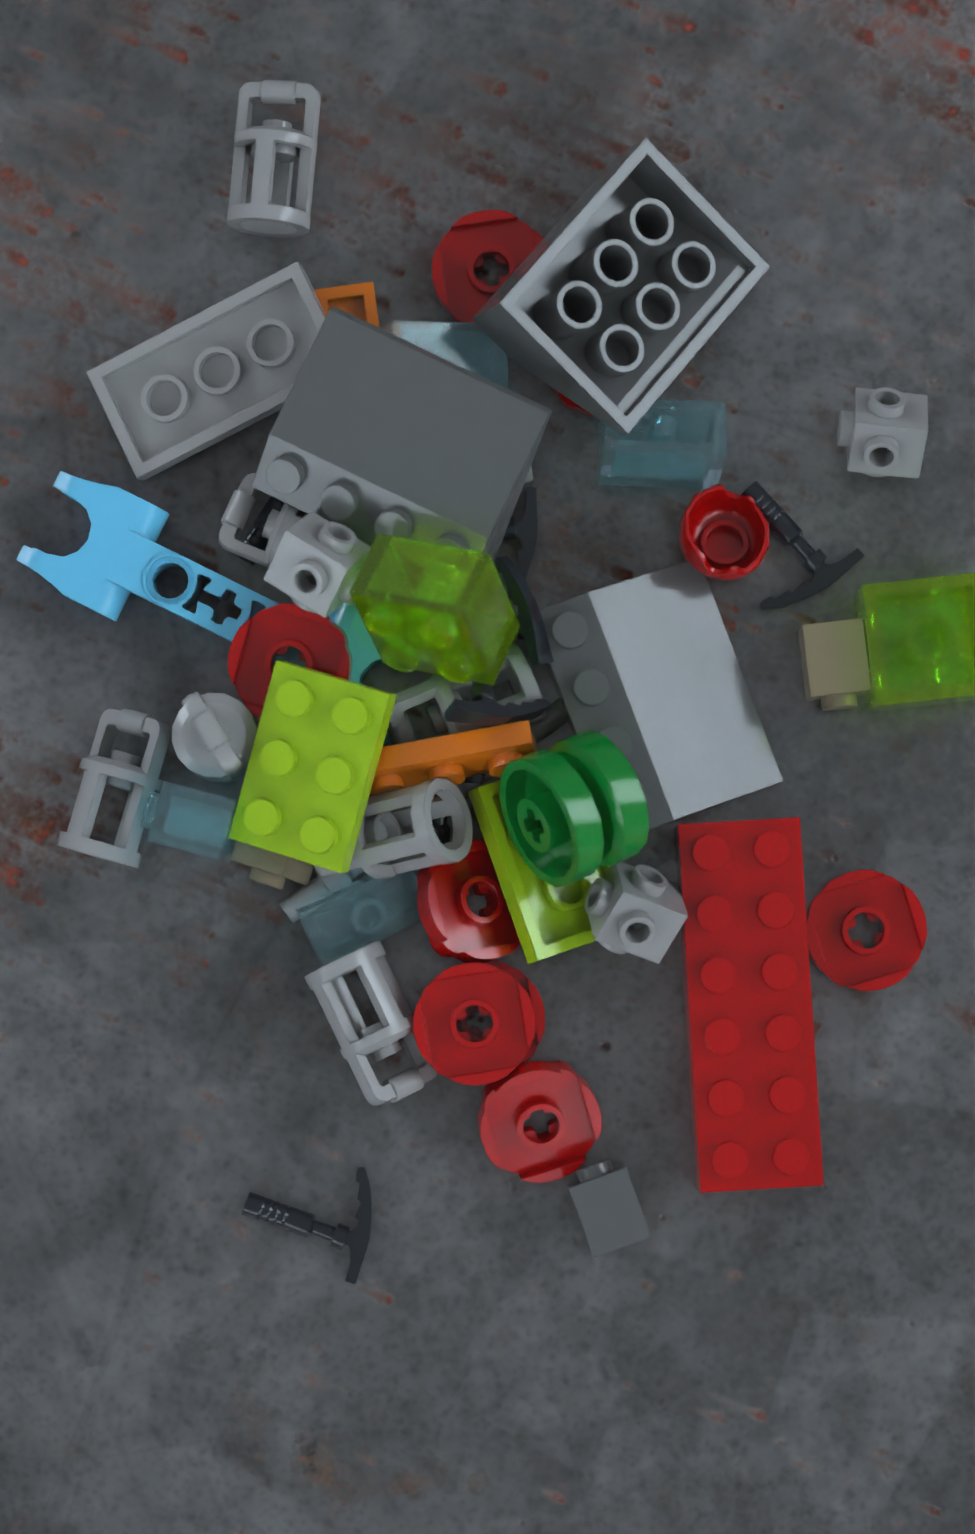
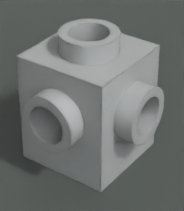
[837,387,928,479]
[263,511,373,618]
[585,862,688,964]

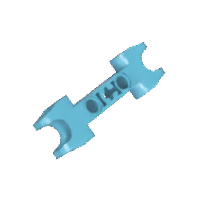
[16,471,436,746]

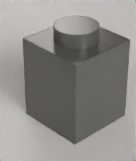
[567,1159,651,1258]

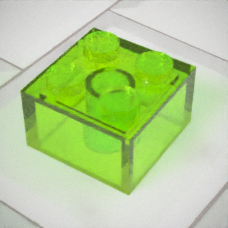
[349,533,520,685]
[855,573,975,712]

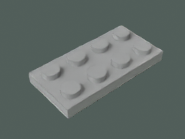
[86,262,326,481]

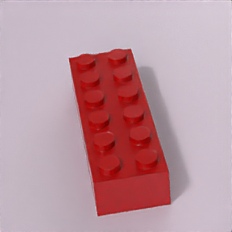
[674,817,824,1193]

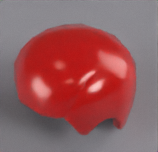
[679,484,770,581]

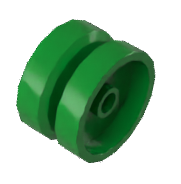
[499,730,649,887]

